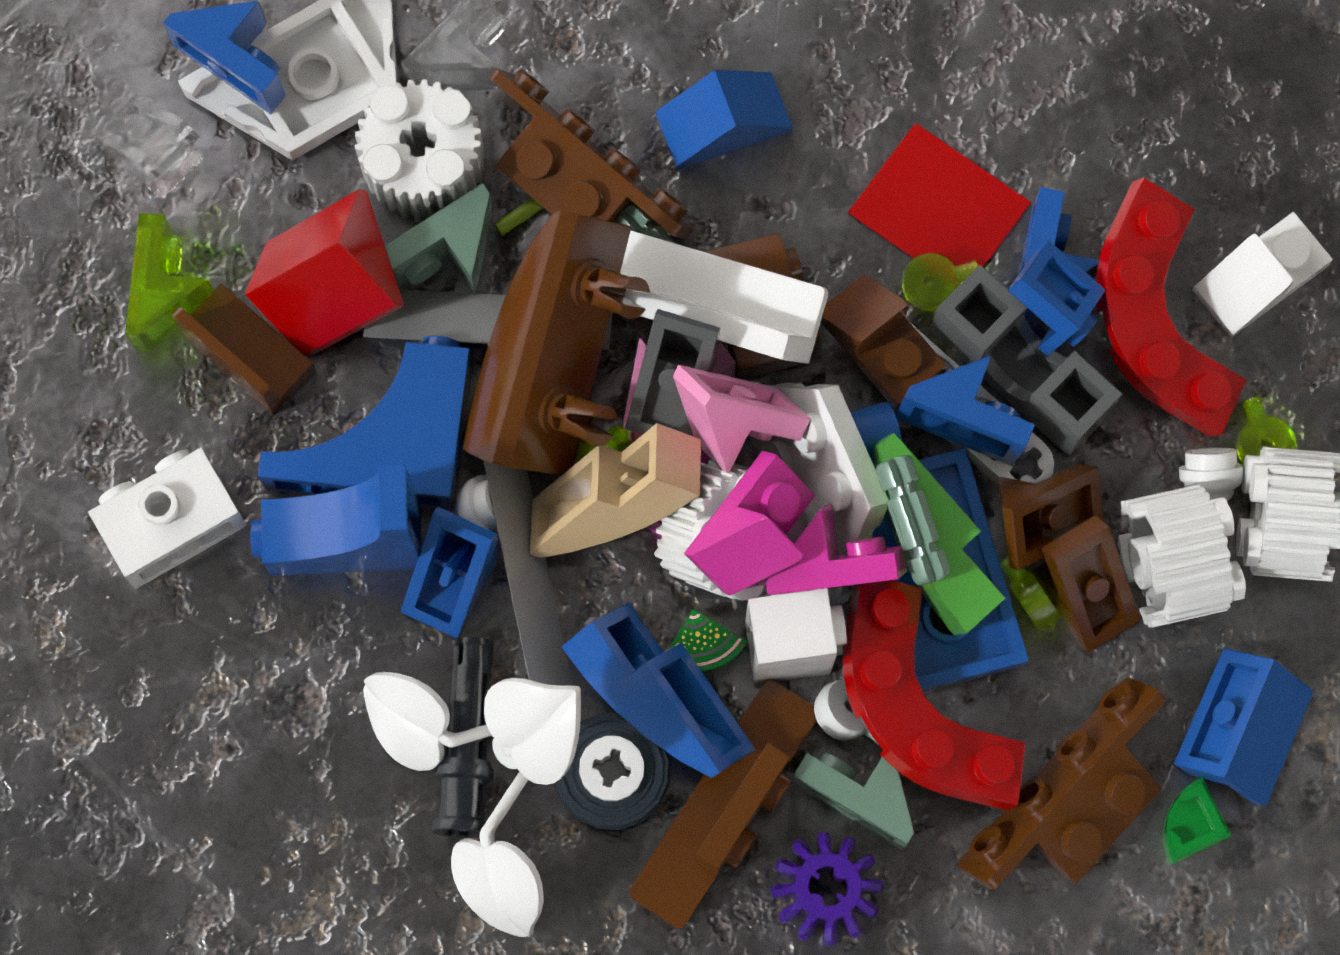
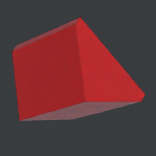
[245,189,404,357]

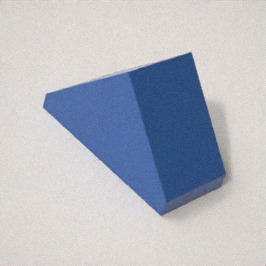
[656,70,793,171]
[400,507,502,638]

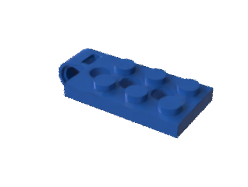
[850,401,1029,692]

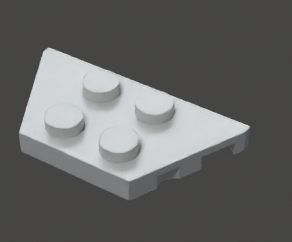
[178,0,398,161]
[748,381,889,606]

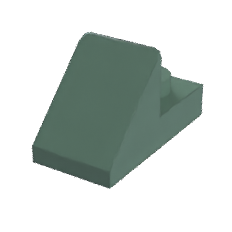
[385,183,493,293]
[791,752,914,851]

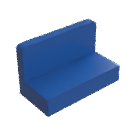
[1174,648,1313,806]

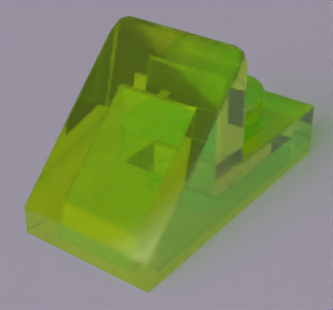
[125,213,214,352]

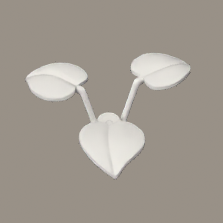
[363,672,581,937]

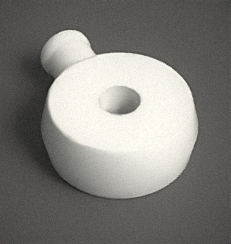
[814,679,879,745]

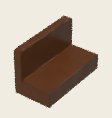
[171,283,316,415]

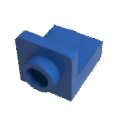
[1008,240,1105,356]

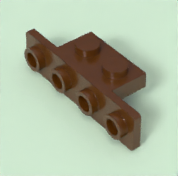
[489,68,694,239]
[958,677,1166,889]
[629,679,817,929]

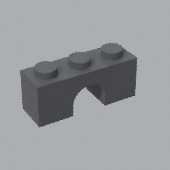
[930,265,1122,457]

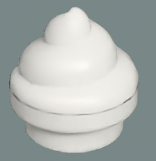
[1179,448,1244,501]
[452,475,499,537]

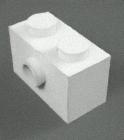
[88,448,247,589]
[745,588,847,685]

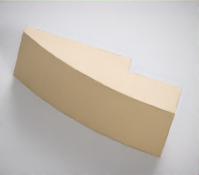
[529,423,701,558]

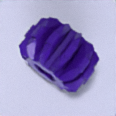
[770,832,883,946]

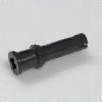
[431,637,494,838]

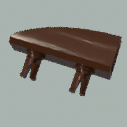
[460,210,650,475]

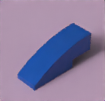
[561,602,756,778]

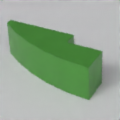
[872,433,1005,635]

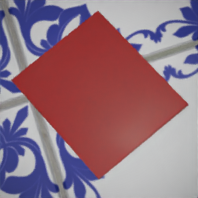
[847,123,1031,288]

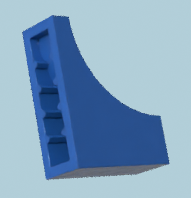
[258,336,473,511]
[250,464,422,576]

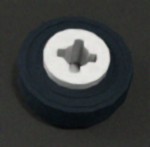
[555,713,670,830]

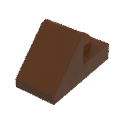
[821,274,947,410]
[998,464,1103,570]
[1035,515,1141,653]

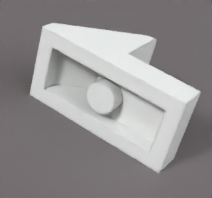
[1192,212,1333,338]

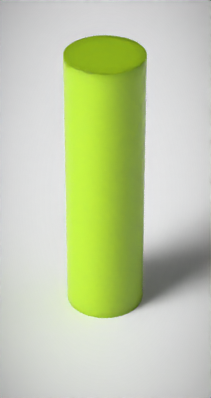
[493,198,544,236]

